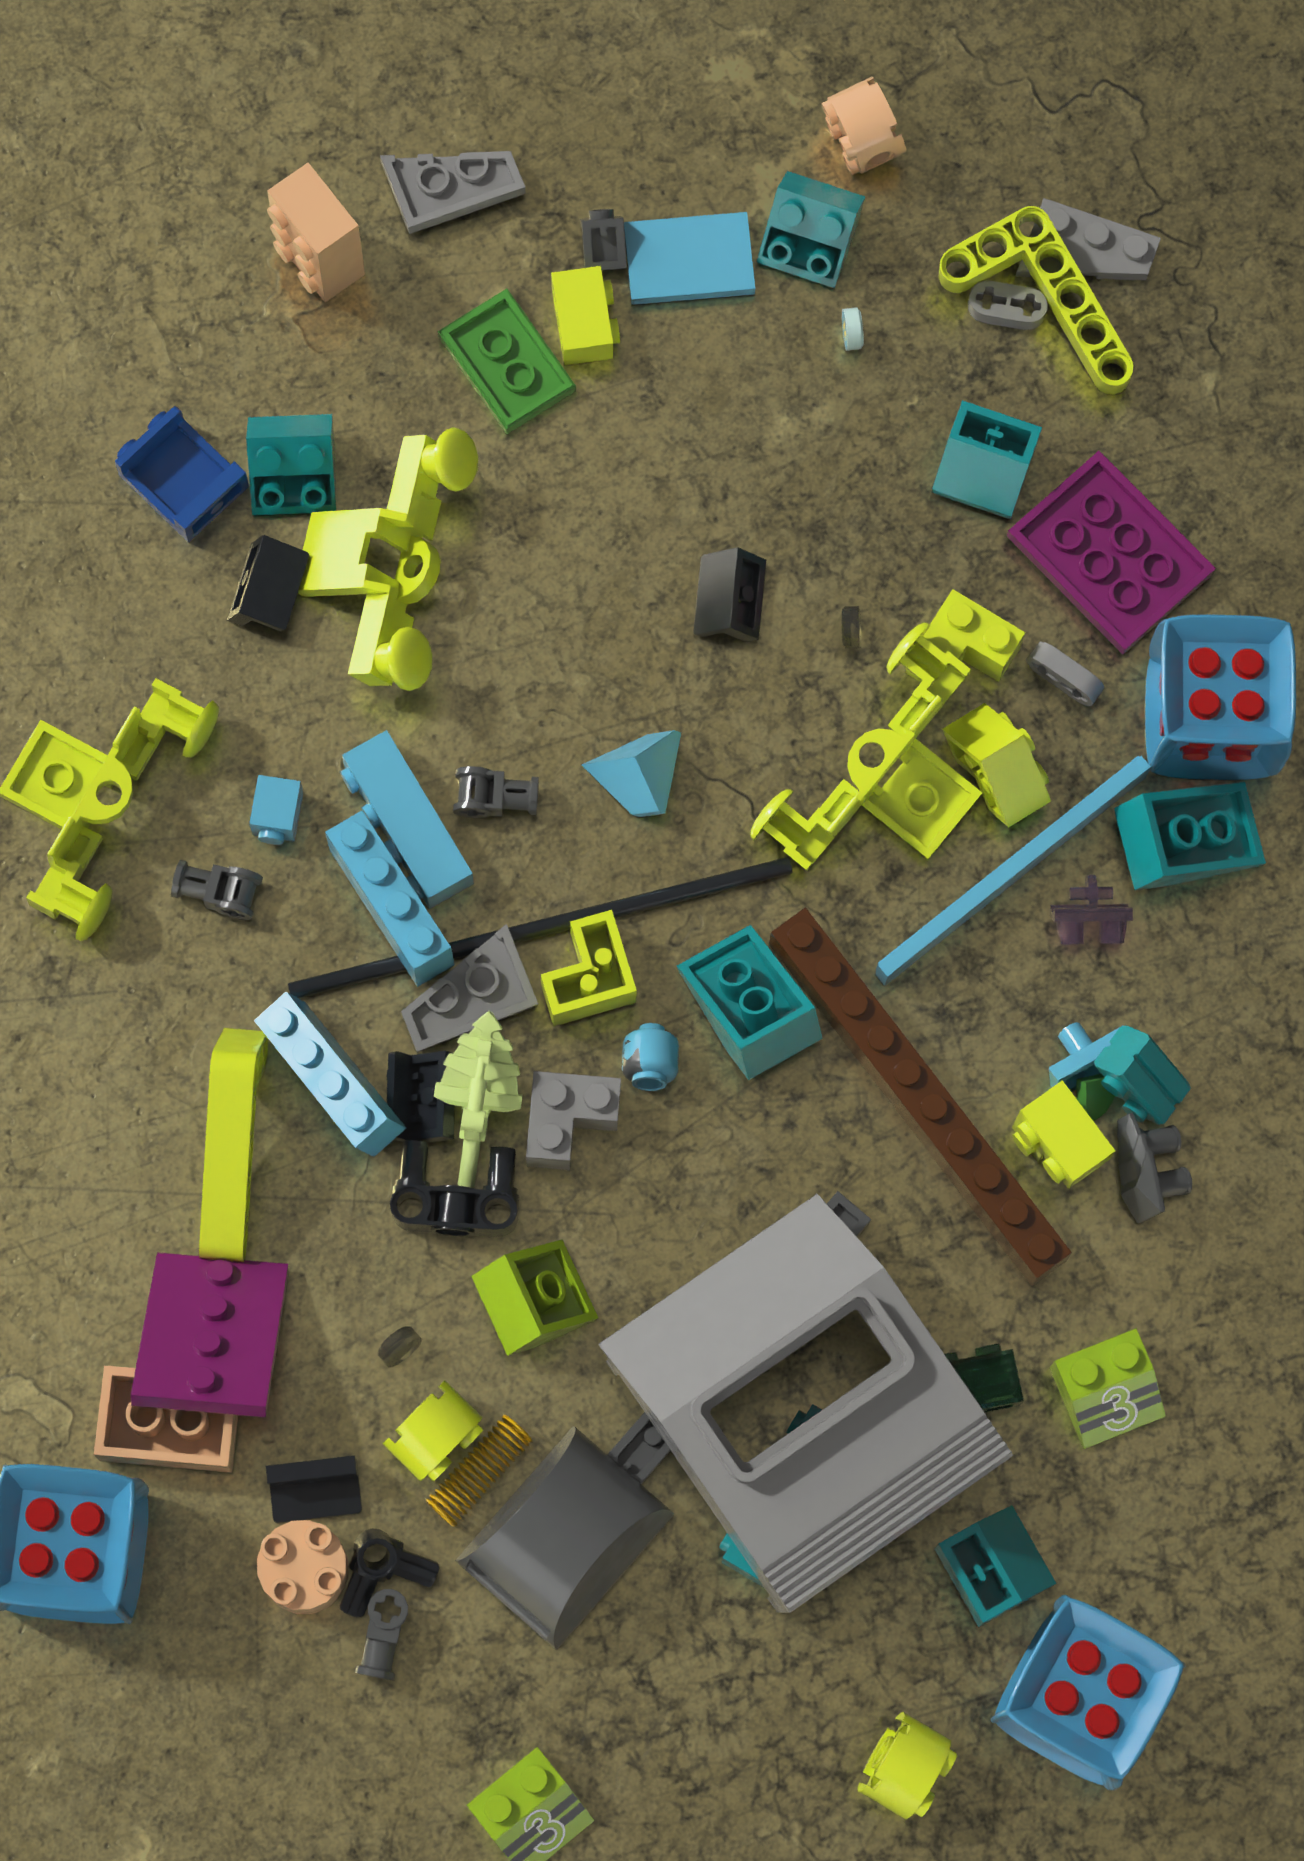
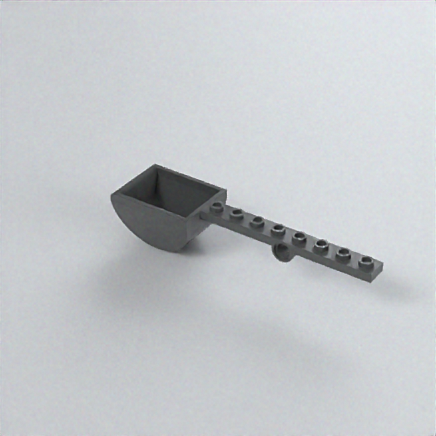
[455,1191,871,1650]

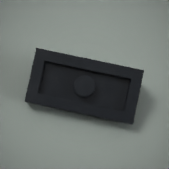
[227,535,309,631]
[693,547,766,642]
[266,1455,362,1524]

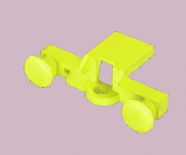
[298,428,478,691]
[750,622,982,871]
[0,678,219,941]

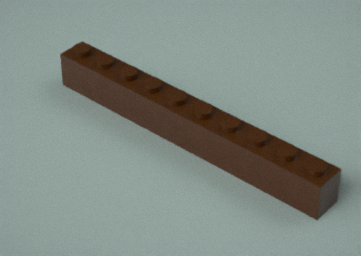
[769,907,1072,1287]

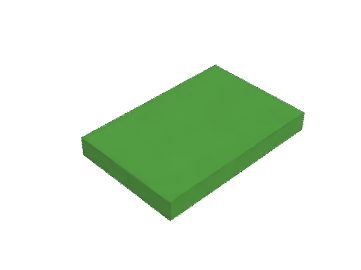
[437,289,576,435]

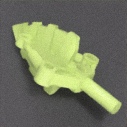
[434,1010,523,1188]

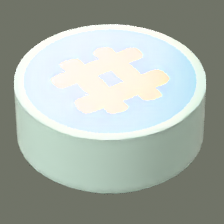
[842,307,864,351]

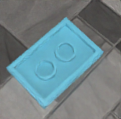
[624,212,756,305]

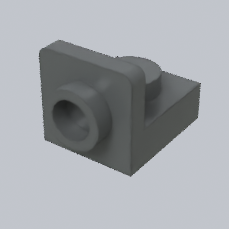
[580,209,627,270]

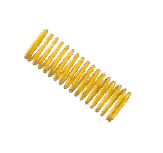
[426,1414,533,1527]

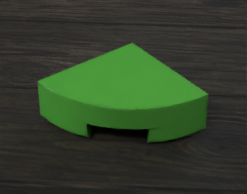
[1076,1073,1115,1121]

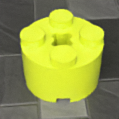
[382,1380,484,1482]
[858,1712,957,1819]

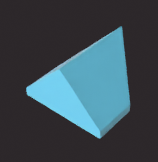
[581,730,681,817]

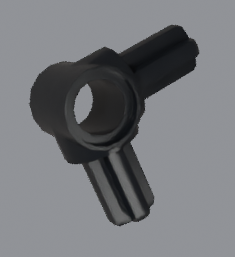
[339,1528,439,1617]

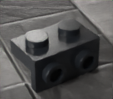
[386,1050,455,1143]

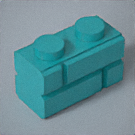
[1094,1025,1191,1125]

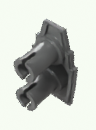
[1117,1113,1192,1224]

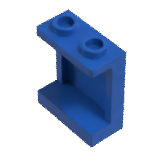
[115,406,249,543]

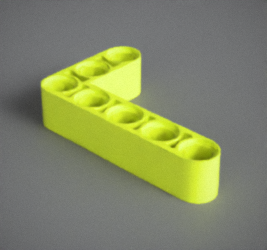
[938,206,1133,395]
[199,1028,269,1262]

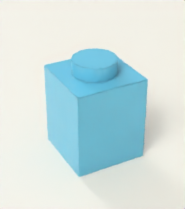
[249,775,303,845]

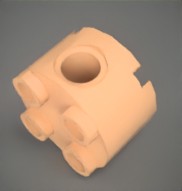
[821,77,907,175]
[257,1520,349,1614]

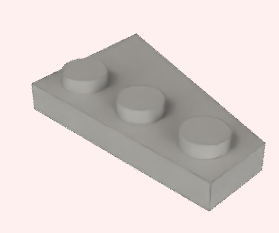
[401,924,538,1053]

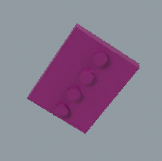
[1007,451,1216,655]
[131,1252,289,1417]

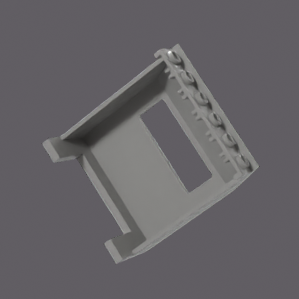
[598,1194,1013,1613]

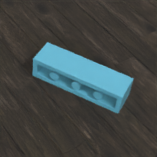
[340,730,474,909]
[325,811,454,987]
[254,992,406,1157]

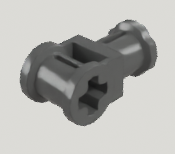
[453,766,539,818]
[171,860,263,920]
[354,1589,408,1681]

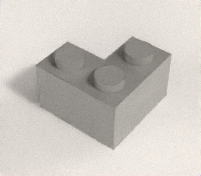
[526,1071,621,1170]

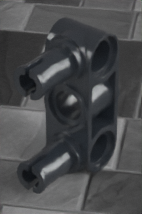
[390,1140,519,1237]

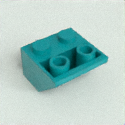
[756,171,866,288]
[931,400,1042,519]
[246,414,337,515]
[934,1505,1057,1628]

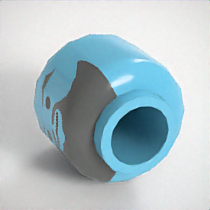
[622,1023,679,1091]

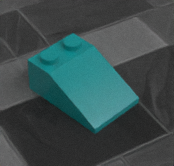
[1114,782,1266,890]
[677,925,823,1080]

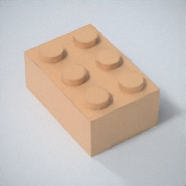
[267,162,365,302]
[94,1365,239,1473]

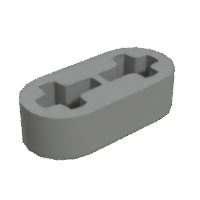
[968,281,1048,330]
[1026,642,1104,706]

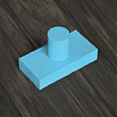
[1049,1022,1120,1092]

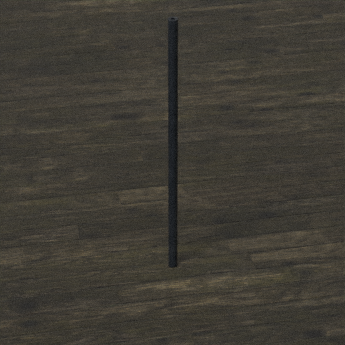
[288,857,793,998]

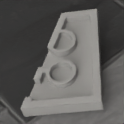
[380,151,526,234]
[1016,198,1161,280]

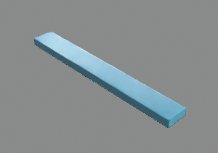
[875,756,1151,986]

